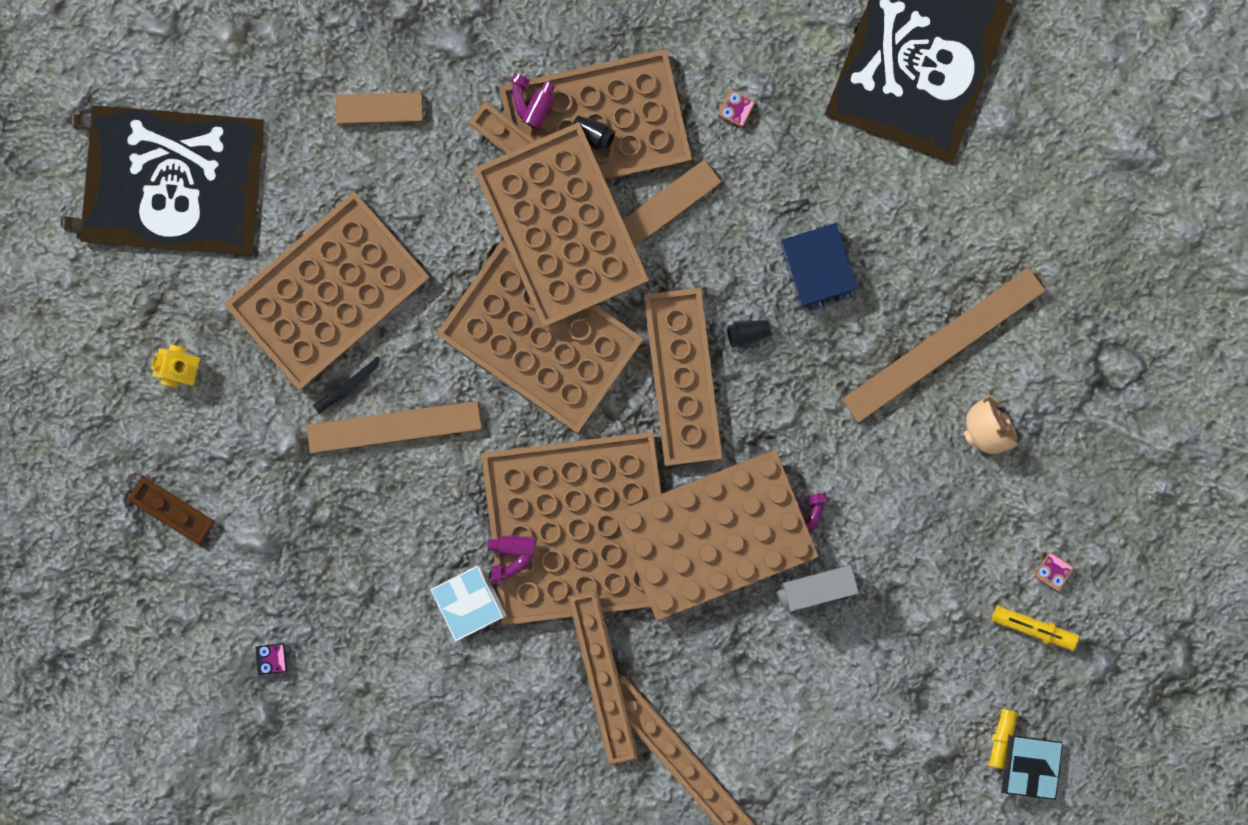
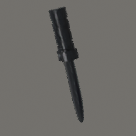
[312,356,380,414]

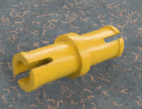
[988,709,1019,770]

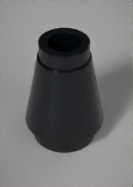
[572,115,616,151]
[727,319,771,349]

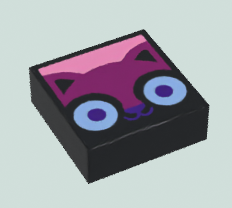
[255,643,288,675]

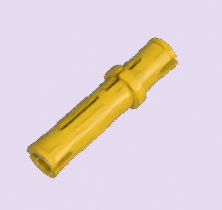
[991,605,1079,652]

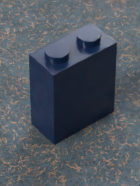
[780,223,857,311]

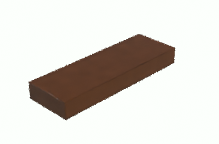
[127,475,216,546]

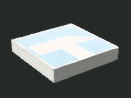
[430,564,507,642]

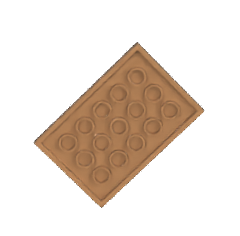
[499,49,692,181]
[473,122,649,328]
[224,191,430,391]
[436,240,644,433]
[614,449,818,621]

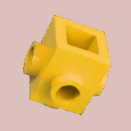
[151,345,200,388]

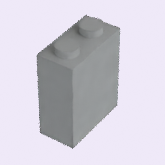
[777,565,858,612]

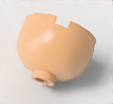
[964,395,1018,454]

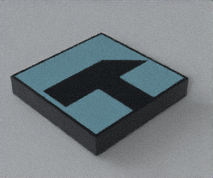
[1001,735,1063,800]

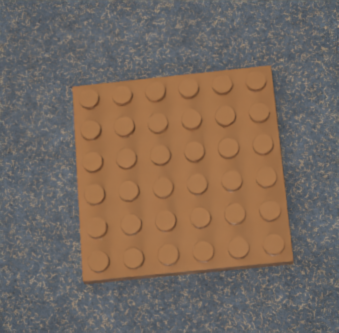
[481,432,661,625]

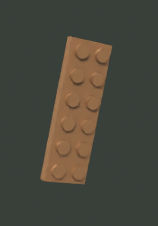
[644,288,722,466]

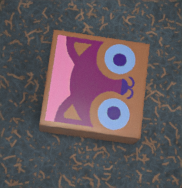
[717,89,756,128]
[1033,552,1074,592]

